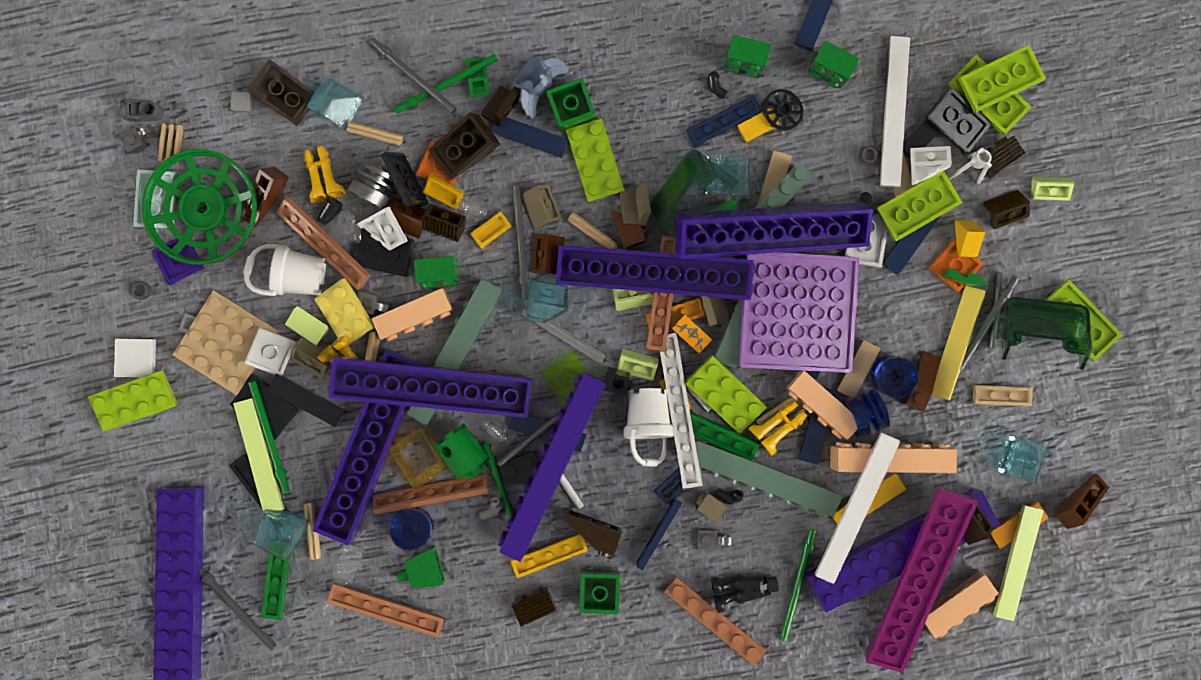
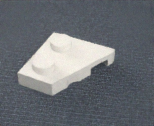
[910,146,952,185]
[357,207,408,250]

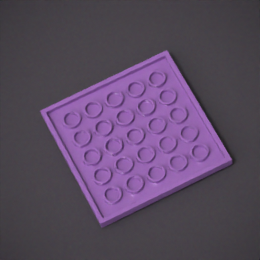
[738,252,859,373]

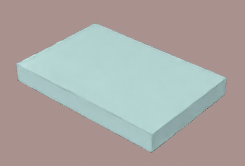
[133,169,178,229]

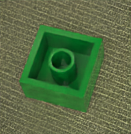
[723,35,771,78]
[808,40,860,89]
[546,78,596,132]
[414,256,460,289]
[580,569,620,614]

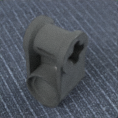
[123,99,164,122]

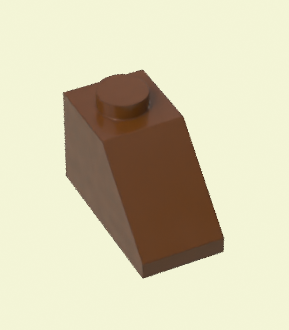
[611,210,647,250]

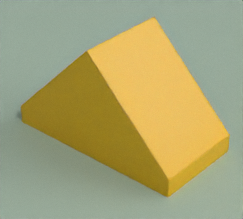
[954,220,985,258]

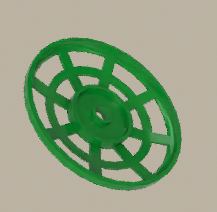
[142,149,257,265]

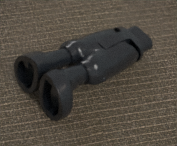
[711,575,779,613]

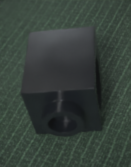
[603,367,633,396]

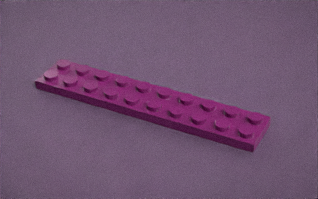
[865,487,978,673]

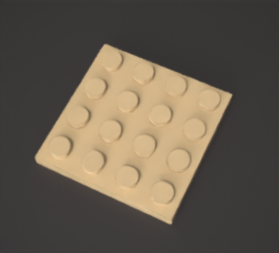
[173,290,280,395]

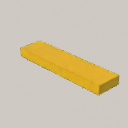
[832,473,906,525]
[510,533,589,579]

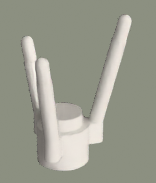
[948,148,992,184]

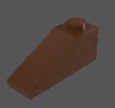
[241,167,289,228]
[901,351,941,412]
[1054,473,1109,529]

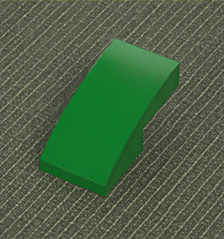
[466,57,490,98]
[941,268,988,287]

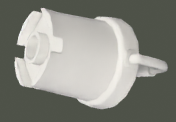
[243,244,326,296]
[624,388,674,467]

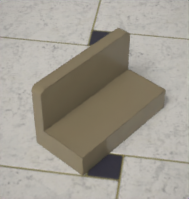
[620,182,651,225]
[522,184,562,230]
[699,296,730,326]
[290,337,338,377]

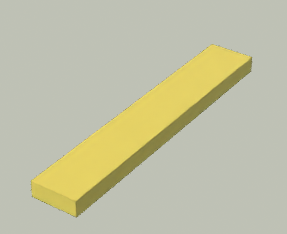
[932,286,985,401]

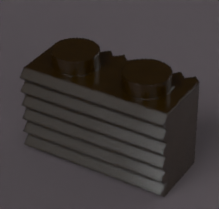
[986,136,1027,178]
[423,203,466,242]
[511,586,557,627]

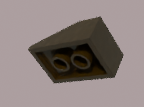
[247,59,319,126]
[429,112,501,180]
[565,509,622,557]

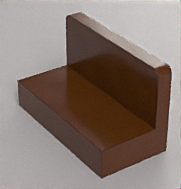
[388,198,426,239]
[532,234,564,274]

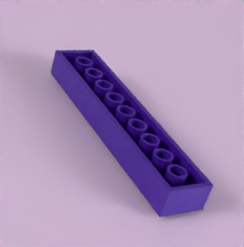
[675,202,873,259]
[556,245,755,300]
[312,350,426,545]
[328,356,532,418]
[498,371,606,562]
[153,486,204,680]
[805,488,1000,613]

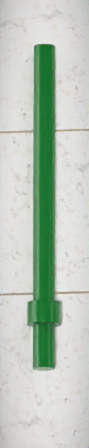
[394,54,498,114]
[248,381,290,493]
[481,443,528,551]
[779,528,817,642]

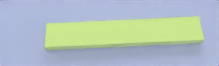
[233,398,285,515]
[993,504,1044,621]

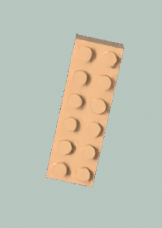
[830,442,957,473]

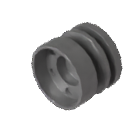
[347,161,395,209]

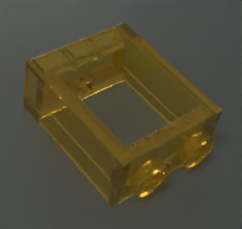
[389,427,448,488]

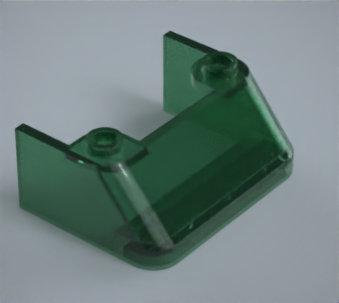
[650,150,738,238]
[1002,297,1092,370]

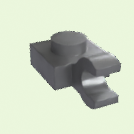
[119,125,156,154]
[358,291,392,315]
[698,529,731,550]

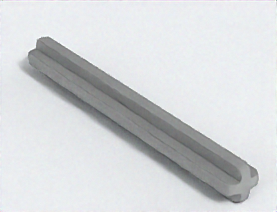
[521,306,605,363]

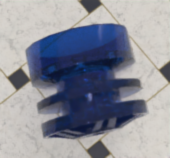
[871,355,919,398]
[842,389,890,438]
[389,507,434,551]

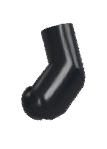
[707,71,728,99]
[859,192,877,217]
[714,488,744,505]

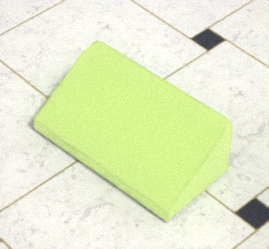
[1031,177,1074,201]
[612,289,653,311]
[285,306,329,346]
[617,349,659,381]

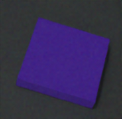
[151,238,205,285]

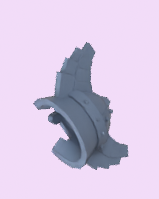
[513,56,569,119]

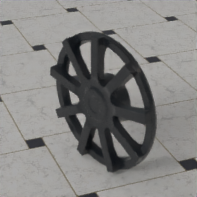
[762,89,803,131]

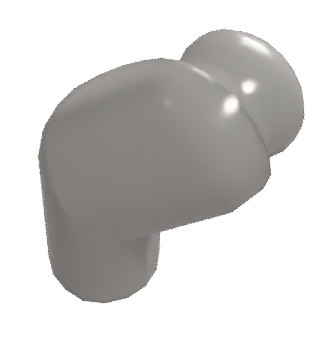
[479,497,503,521]

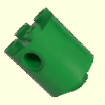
[432,423,489,480]

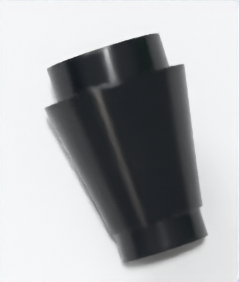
[317,196,343,226]

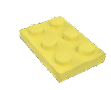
[314,278,375,345]

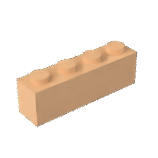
[372,288,454,342]
[786,371,863,440]
[924,571,999,639]

